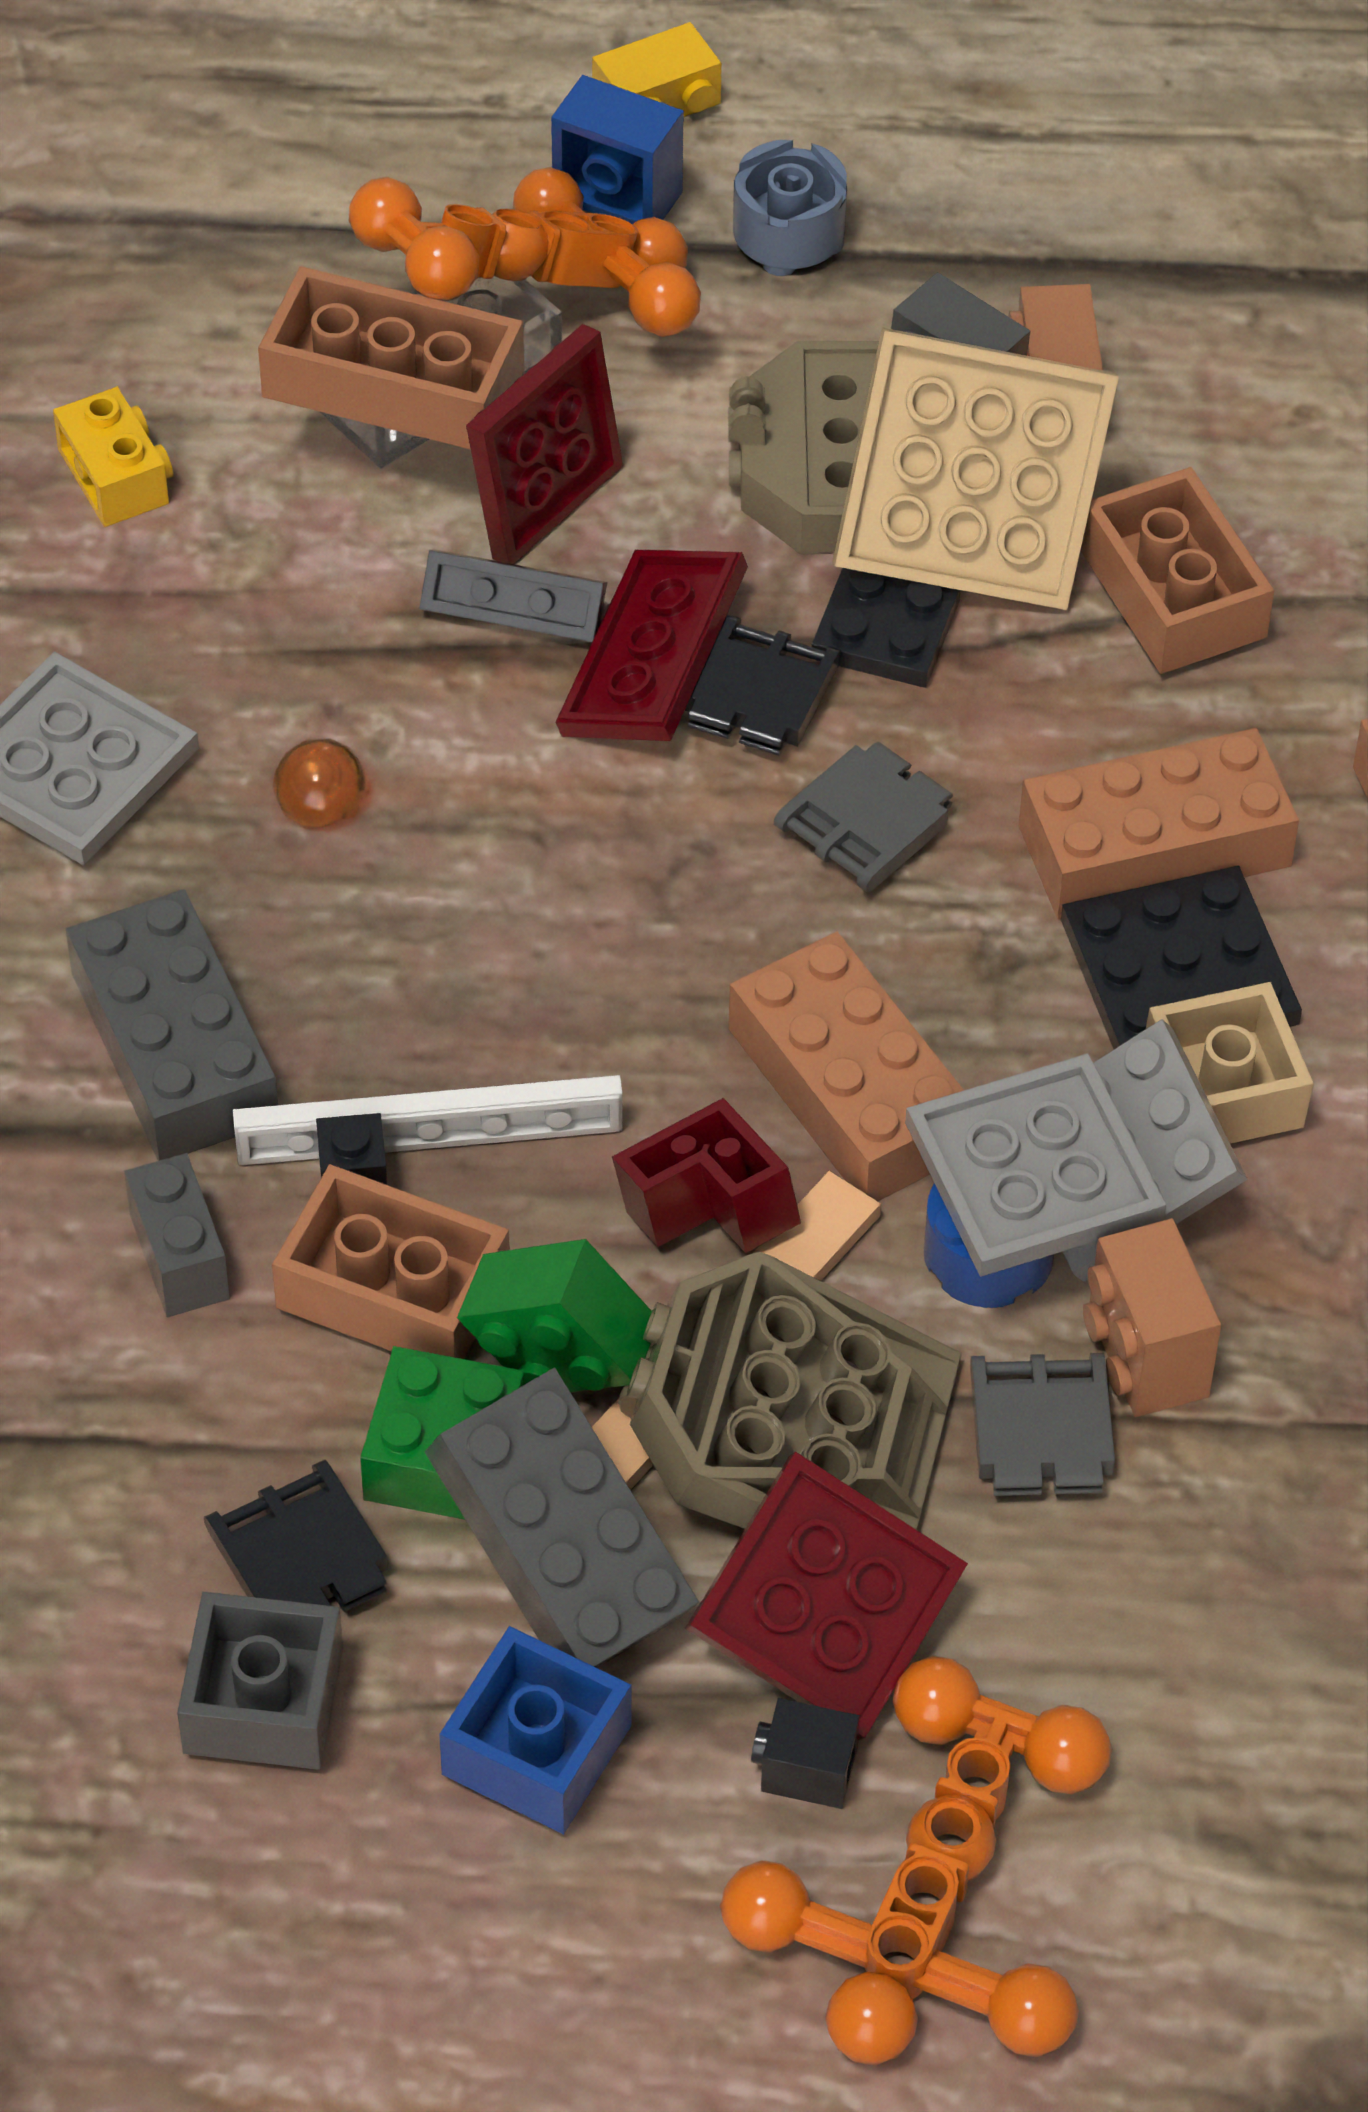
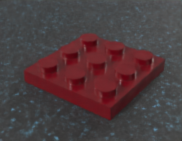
[466,324,623,564]
[685,1451,968,1741]

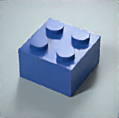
[551,74,684,224]
[439,1626,632,1835]

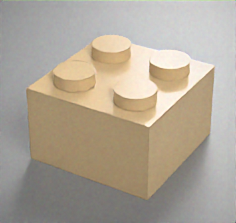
[1146,982,1314,1144]

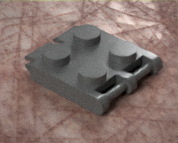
[774,742,953,892]
[970,1353,1115,1496]

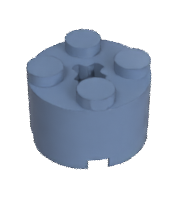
[733,140,847,276]

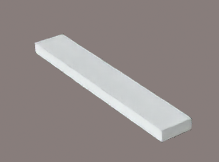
[233,1075,622,1166]

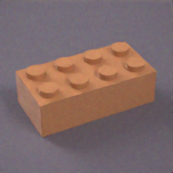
[258,266,524,449]
[1018,728,1299,920]
[729,931,964,1201]

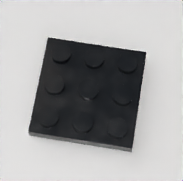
[1061,866,1302,1050]

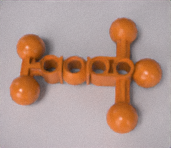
[349,167,701,337]
[720,1656,1112,2065]

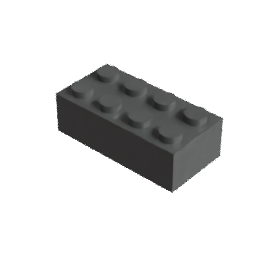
[65,889,278,1161]
[425,1368,700,1668]

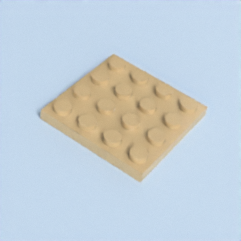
[832,327,1119,610]

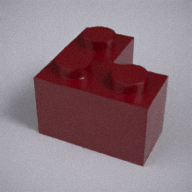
[612,1098,801,1253]

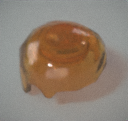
[273,738,369,827]

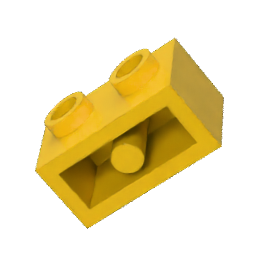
[53,386,173,527]

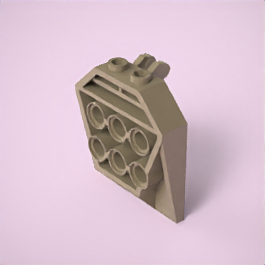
[728,341,879,554]
[618,1251,961,1530]

